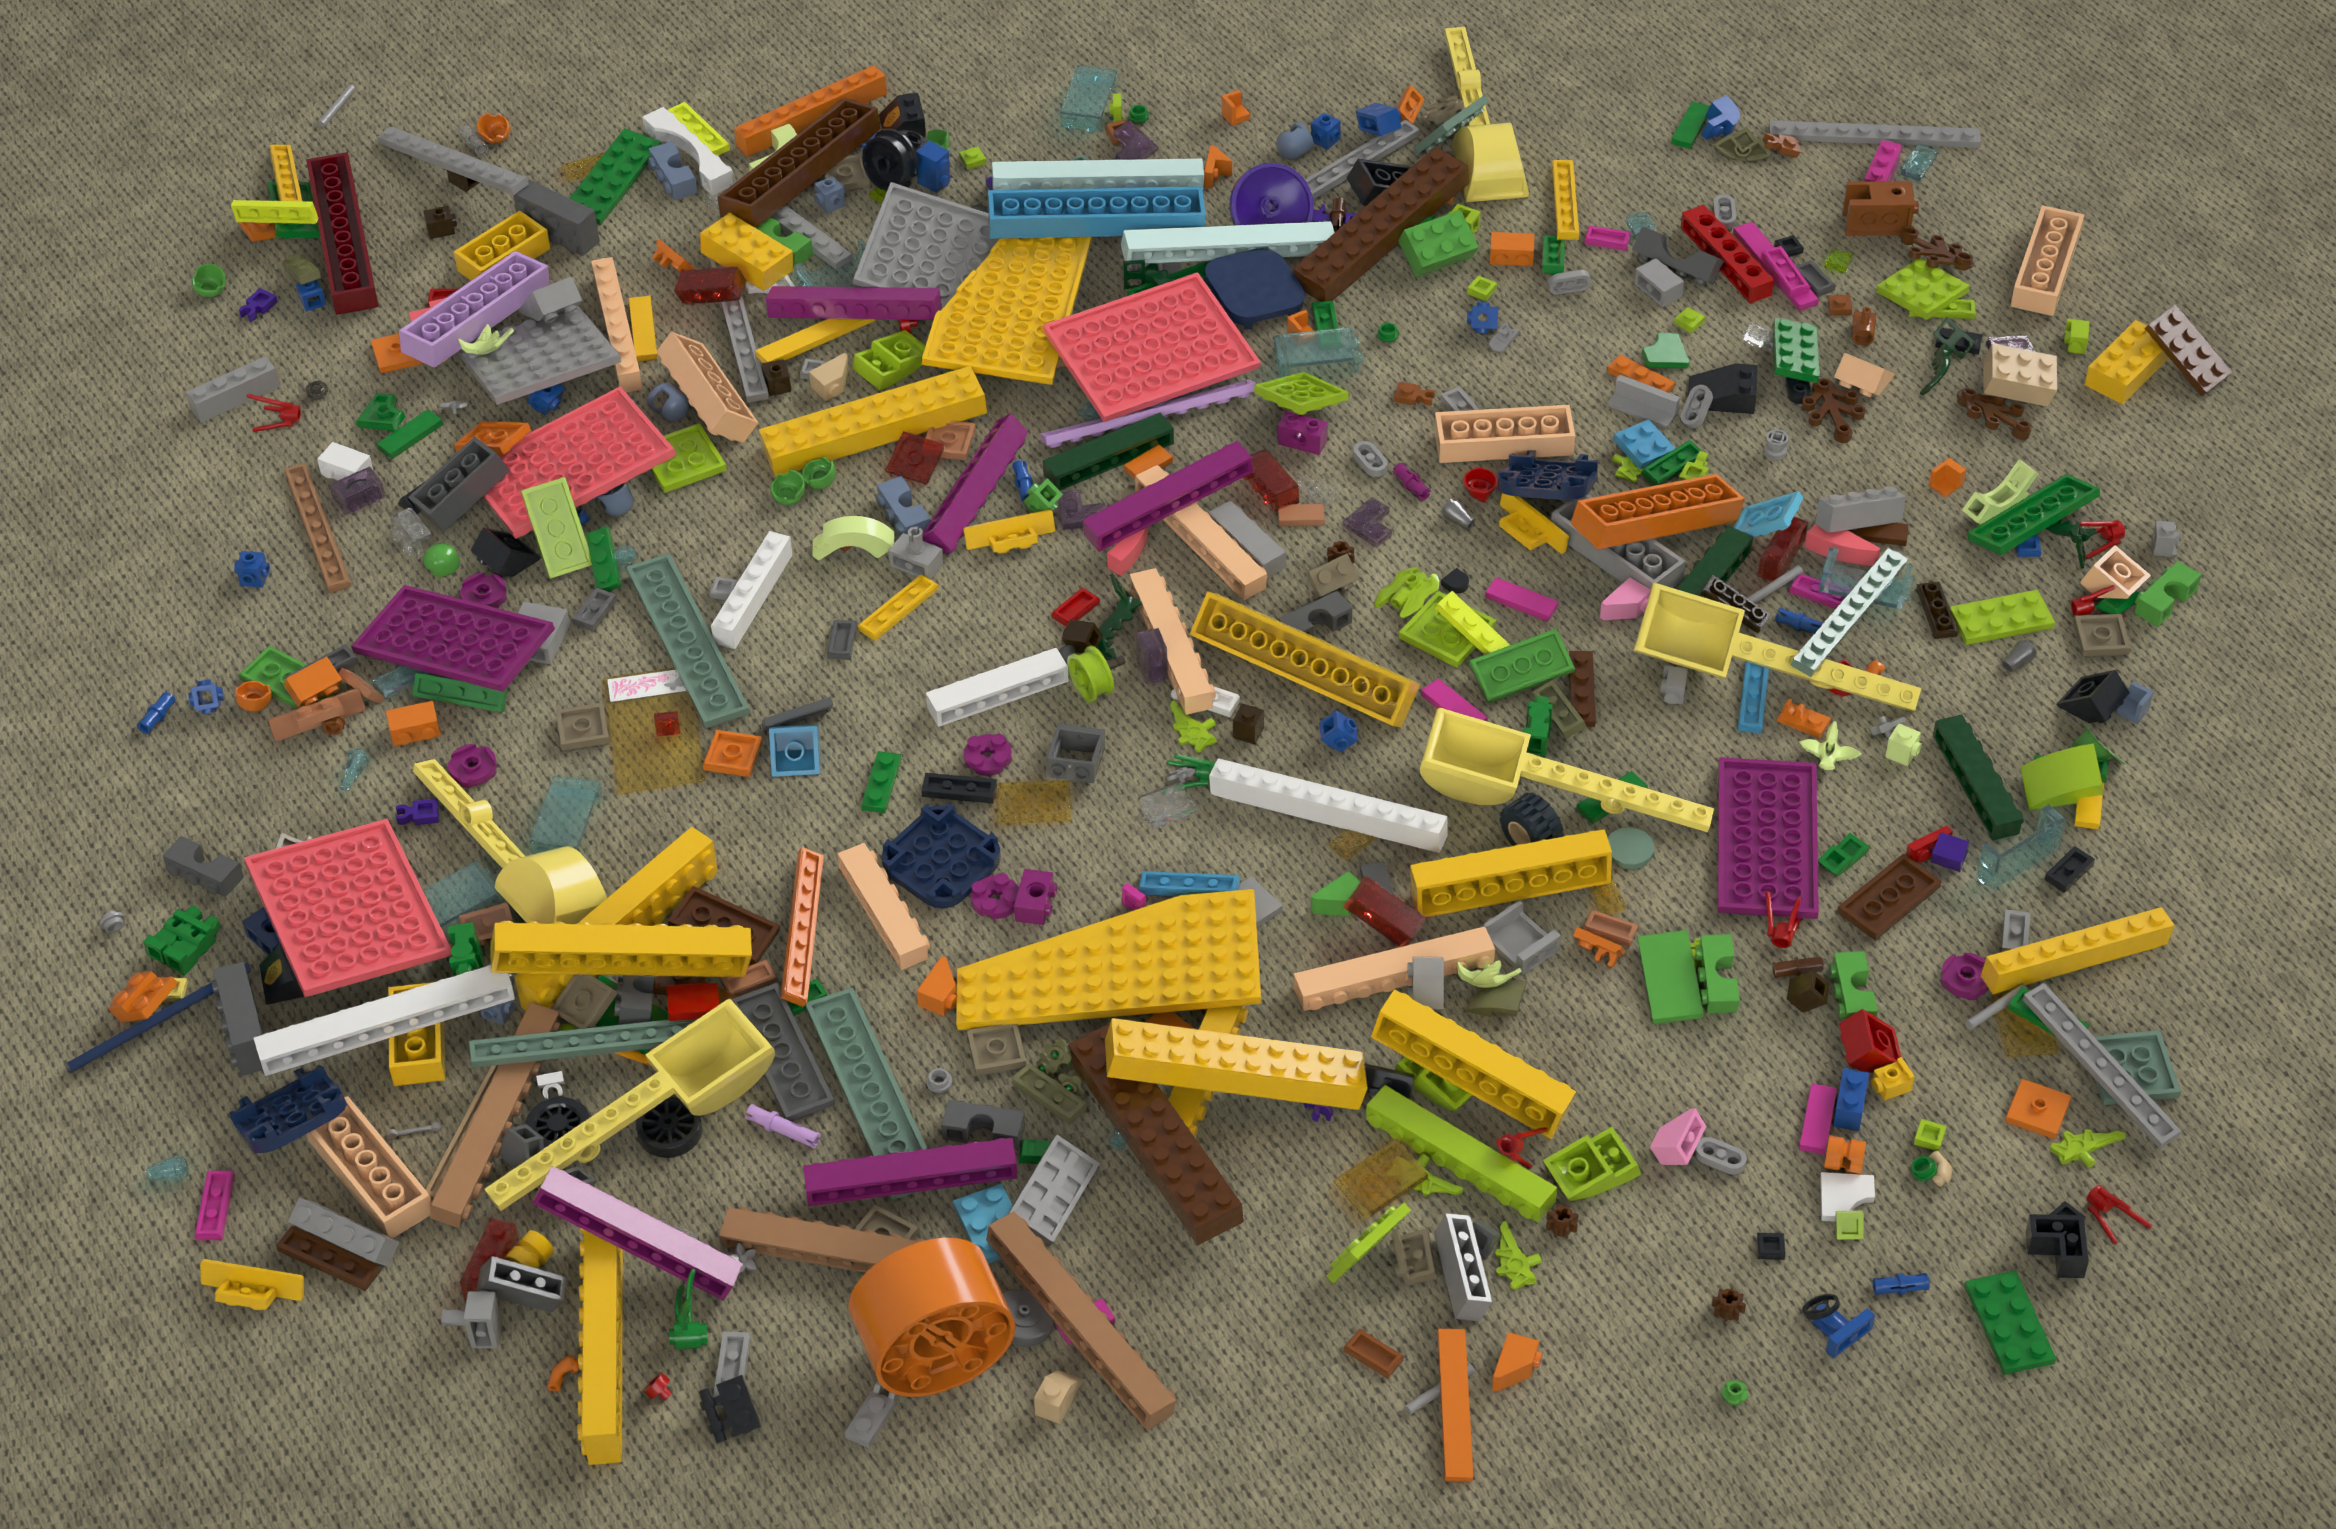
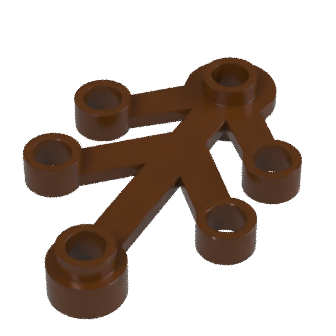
[1900,227,1974,271]
[1802,378,1866,443]
[1957,388,2031,440]

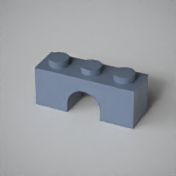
[647,141,697,200]
[875,476,930,537]

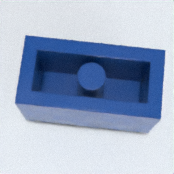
[1355,103,1402,136]
[916,140,950,193]
[1833,1068,1869,1131]

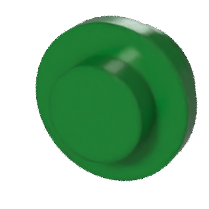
[1129,105,1149,123]
[1377,323,1399,342]
[1911,1156,1937,1182]

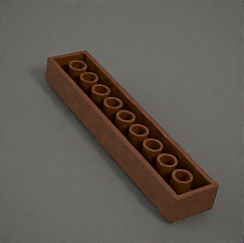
[717,98,880,228]
[1293,146,1469,302]
[1068,1024,1244,1246]

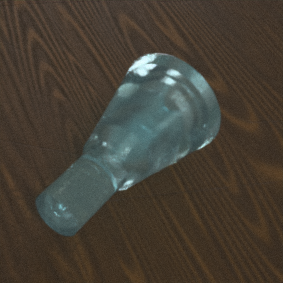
[614,543,637,565]
[340,749,370,791]

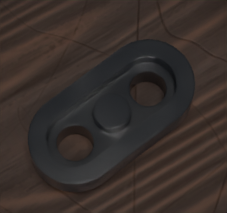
[1785,377,1811,404]

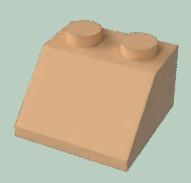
[1834,353,1895,397]
[2080,546,2151,599]

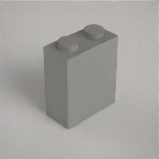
[518,602,570,665]

